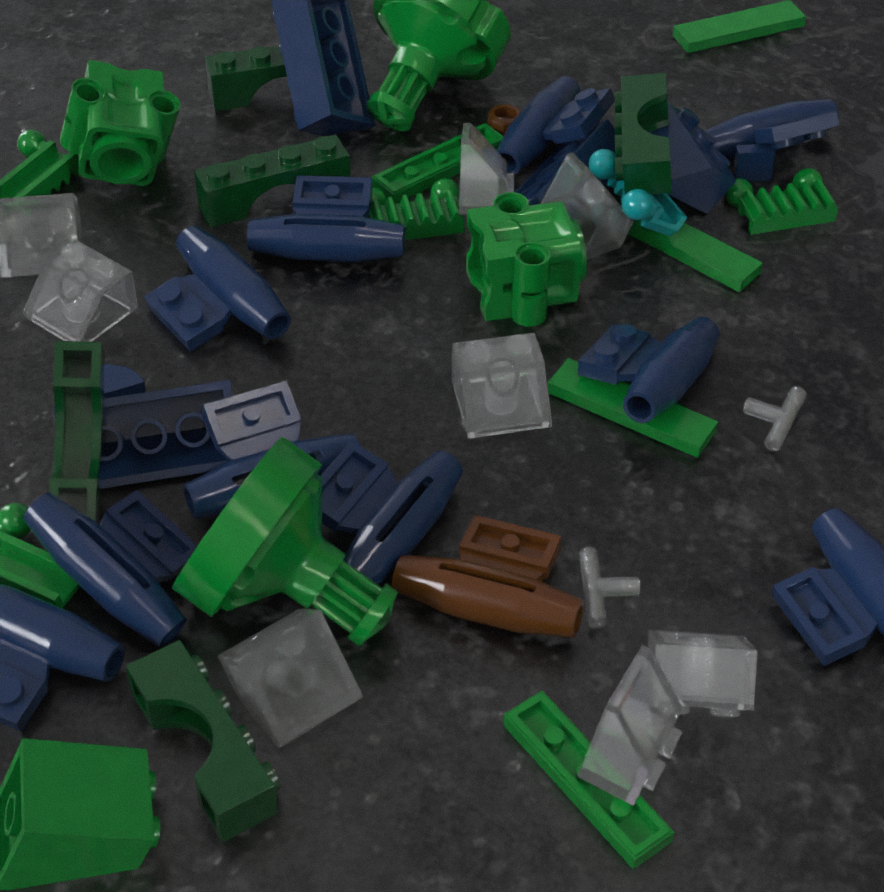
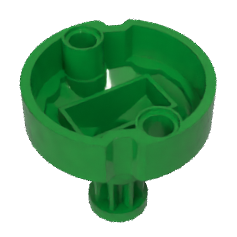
[366,0,511,132]
[172,437,398,646]

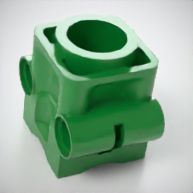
[60,60,181,186]
[466,192,587,327]

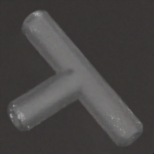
[743,386,806,451]
[579,547,640,629]

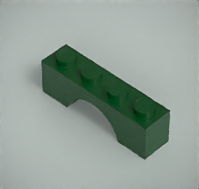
[205,45,287,111]
[614,73,672,194]
[194,135,350,228]
[49,341,105,524]
[126,640,281,843]

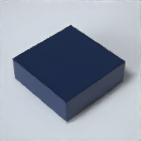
[732,144,776,182]

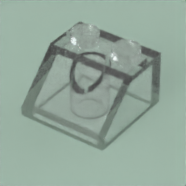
[459,123,514,215]
[541,152,634,259]
[0,193,82,278]
[23,239,138,342]
[451,333,552,438]
[218,609,363,747]
[648,630,758,717]
[577,645,683,806]

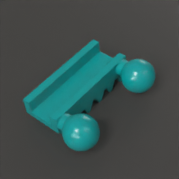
[589,149,687,236]

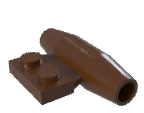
[392,515,584,638]

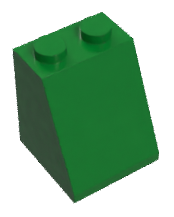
[0,738,160,891]

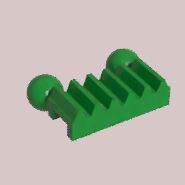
[0,129,79,217]
[724,168,838,235]
[368,178,464,240]
[0,502,80,608]

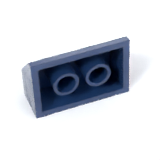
[651,103,737,214]

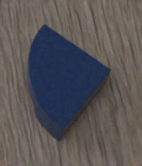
[103,364,146,399]

